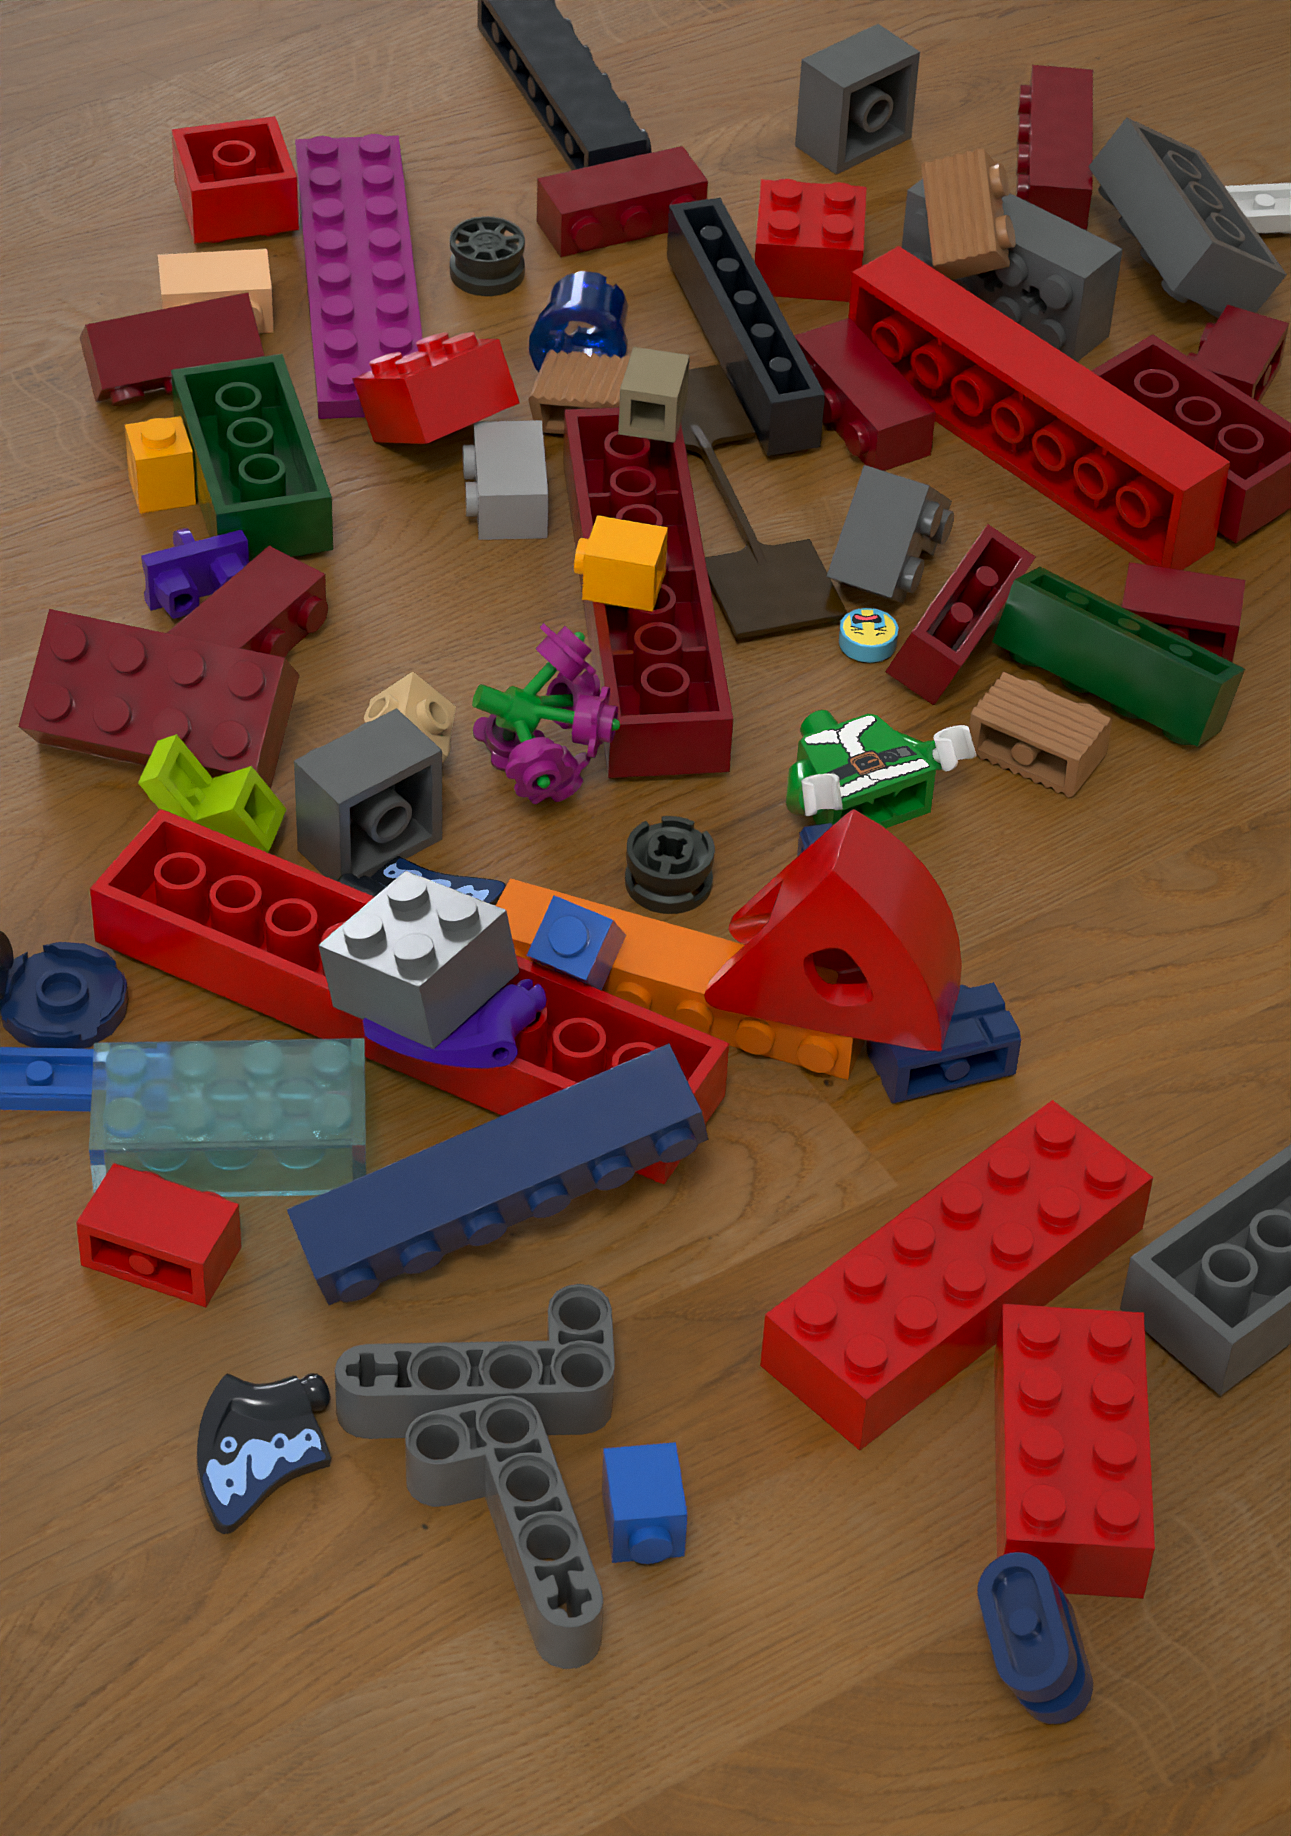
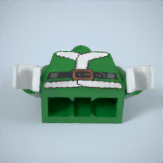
[786,710,977,829]

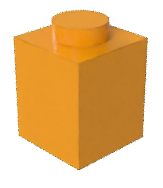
[125,416,196,514]
[574,515,668,612]

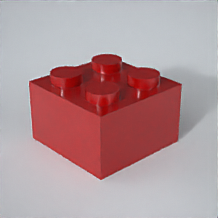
[171,116,299,244]
[754,178,867,302]
[352,332,520,444]

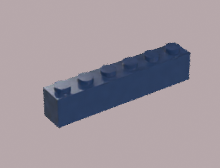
[287,1044,709,1305]

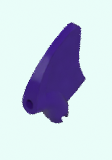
[363,979,547,1068]

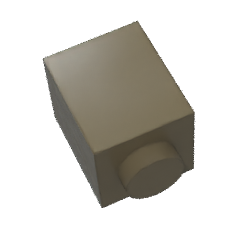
[618,347,690,443]

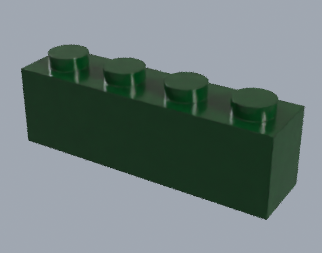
[992,566,1245,747]

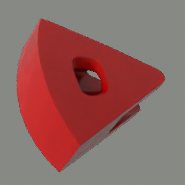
[704,809,962,1052]

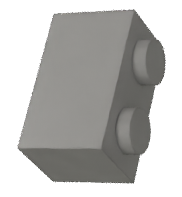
[463,421,548,540]

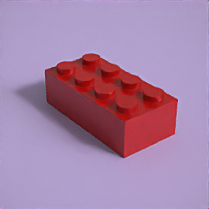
[994,1304,1155,1599]

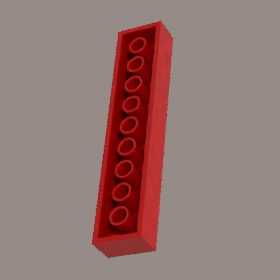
[90,808,729,1185]

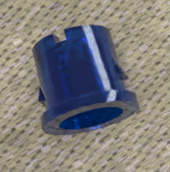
[529,271,628,372]

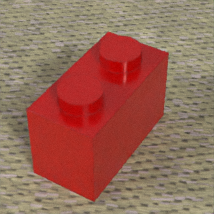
[76,1163,242,1308]

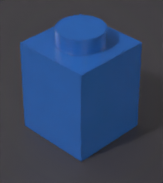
[527,895,626,990]
[602,1442,688,1564]

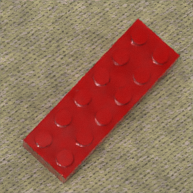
[760,1100,1153,1451]

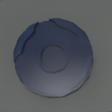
[0,942,129,1049]

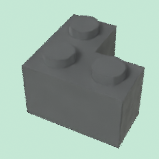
[826,465,954,604]

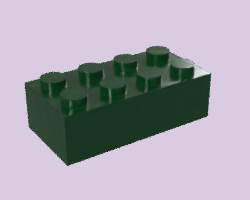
[171,354,333,563]

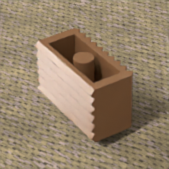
[922,148,1016,280]
[528,349,630,434]
[969,672,1112,798]

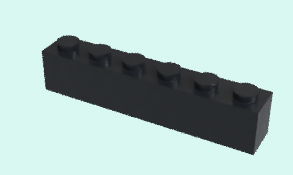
[478,0,652,171]
[667,197,825,456]

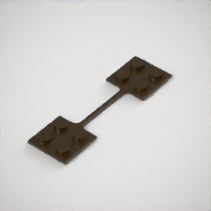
[681,364,848,639]

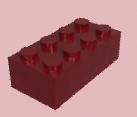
[1091,334,1291,543]
[18,609,300,789]

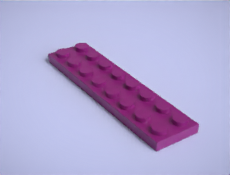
[295,134,423,419]

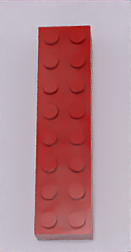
[848,246,1230,570]

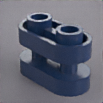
[978,1552,1093,1724]

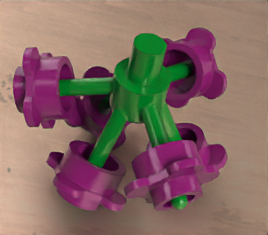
[472,623,620,804]

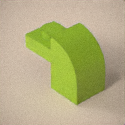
[138,734,287,853]

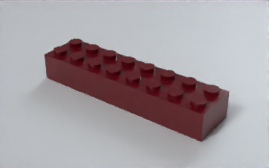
[563,407,733,778]

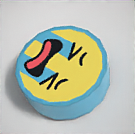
[838,608,899,663]

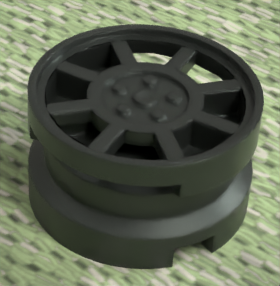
[450,216,525,296]
[625,816,715,914]

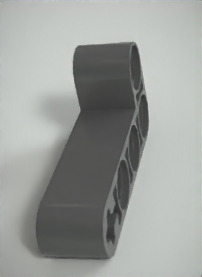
[335,1284,615,1439]
[405,1395,603,1669]

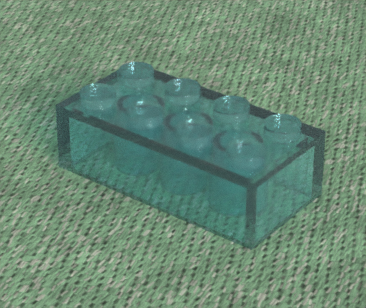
[89,1038,366,1197]

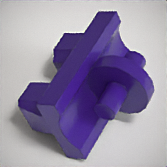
[141,528,249,619]

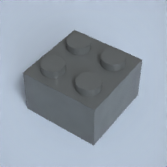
[795,24,920,175]
[294,708,442,881]
[318,871,519,1049]

